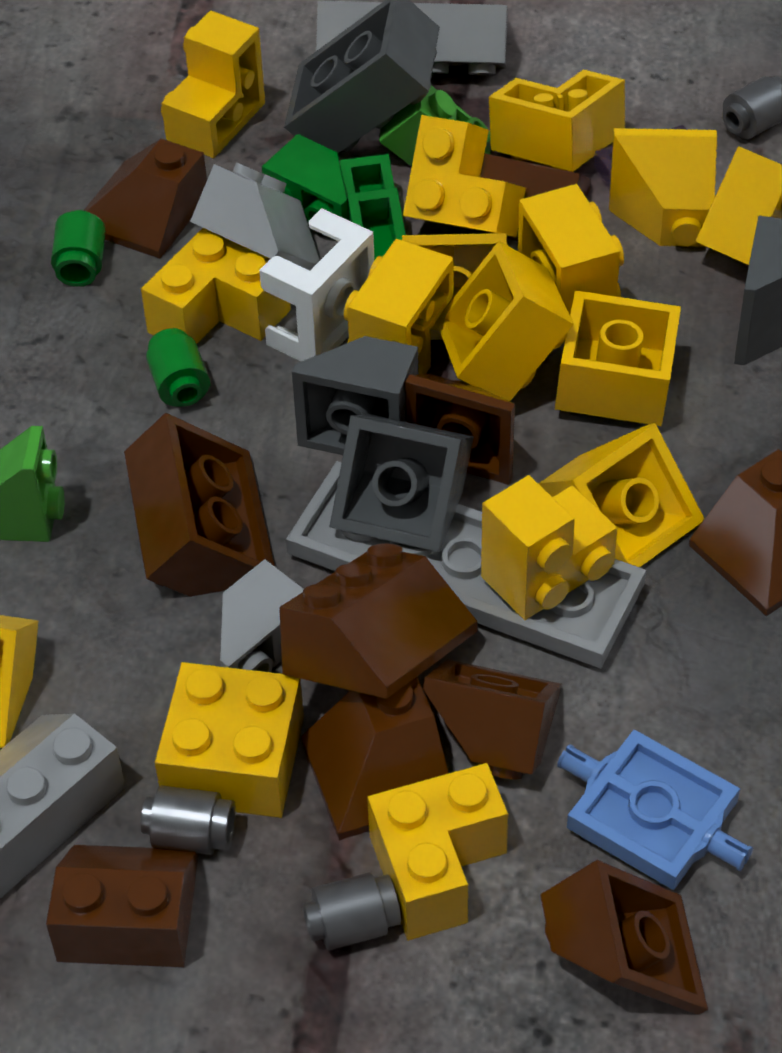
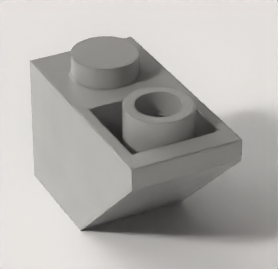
[220,559,304,672]

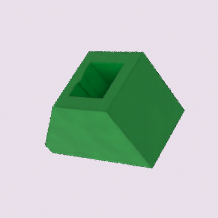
[261,134,348,225]

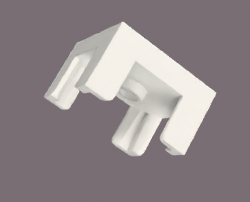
[259,208,375,361]

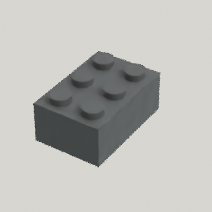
[284,0,440,154]

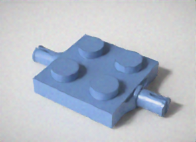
[557,729,753,890]

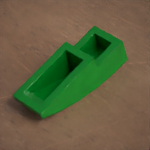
[340,154,406,259]

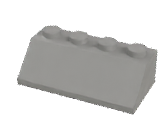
[316,1,508,76]
[0,713,126,899]

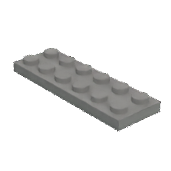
[286,461,646,669]

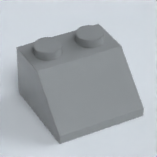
[190,162,320,271]

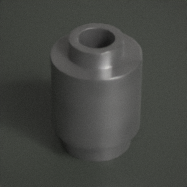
[722,76,782,139]
[141,785,236,855]
[303,872,401,951]

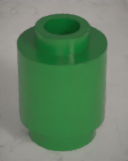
[51,210,106,287]
[146,328,210,407]

